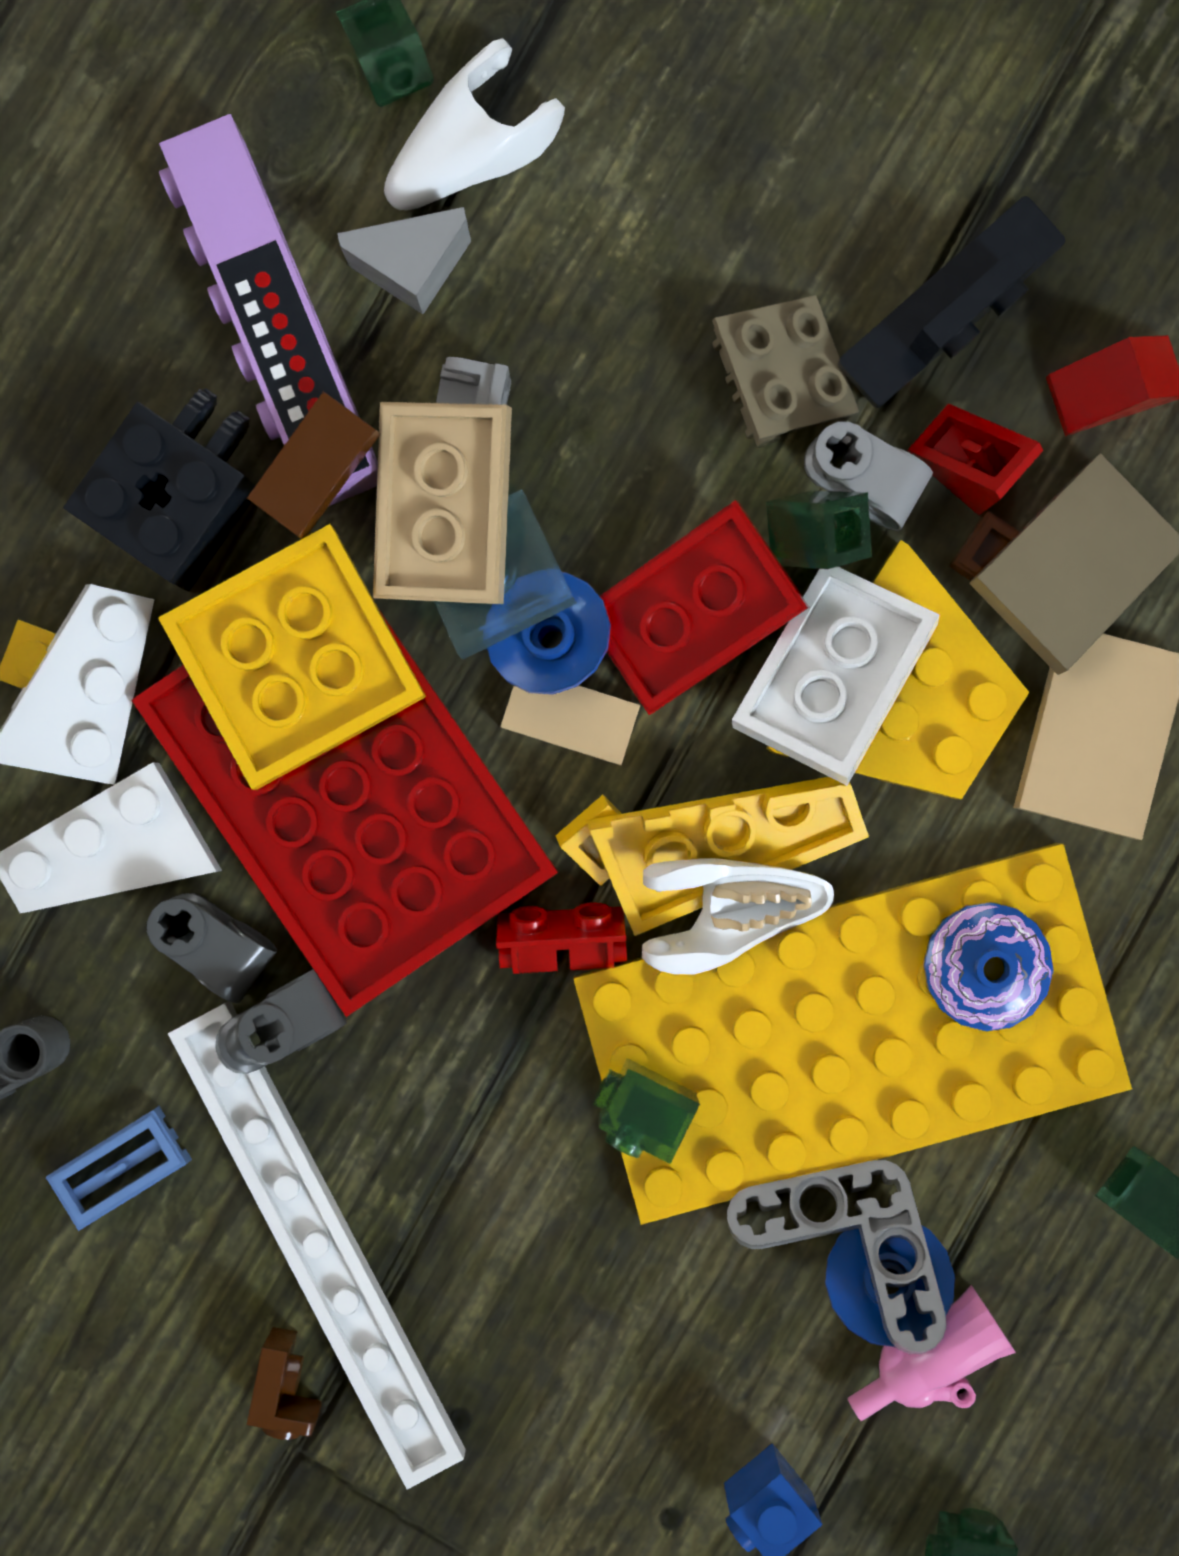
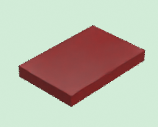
[600,500,810,715]

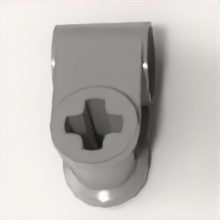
[804,421,933,531]

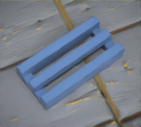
[46,1106,192,1231]

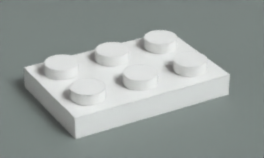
[732,560,940,786]

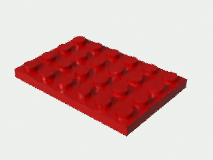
[131,603,558,1017]

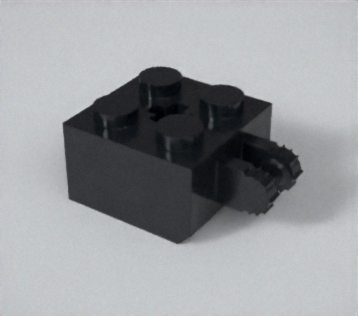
[63,388,255,592]

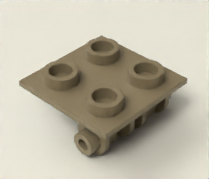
[712,295,859,448]

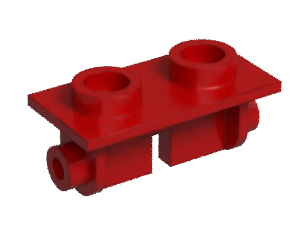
[496,902,627,974]

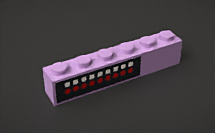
[159,114,378,506]

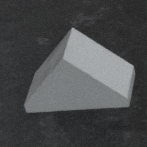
[337,207,471,314]

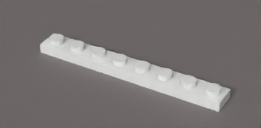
[168,1001,466,1489]

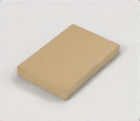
[373,402,512,604]
[1013,634,1179,840]

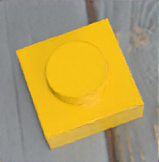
[0,620,56,689]
[555,794,622,886]

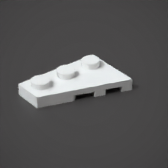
[0,584,154,785]
[0,762,222,913]

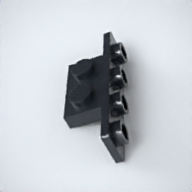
[838,196,1066,408]

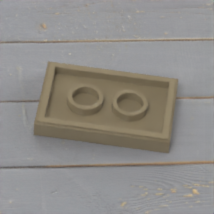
[969,453,1179,675]

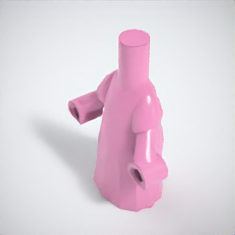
[847,1285,1016,1421]

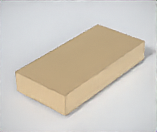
[501,685,640,766]

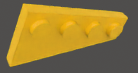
[585,777,869,936]

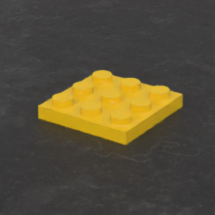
[158,524,426,790]

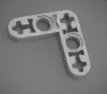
[727,1160,947,1354]

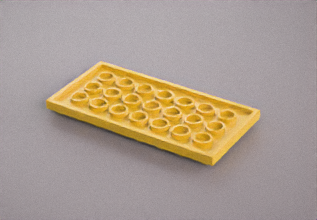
[573,843,1132,1225]

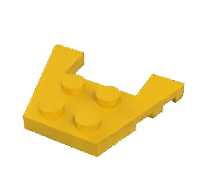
[766,540,1029,799]

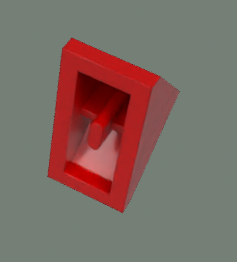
[1046,335,1179,436]
[907,403,1043,516]

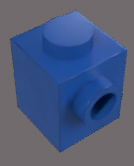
[724,1443,823,1556]

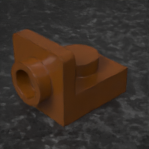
[247,1327,322,1440]

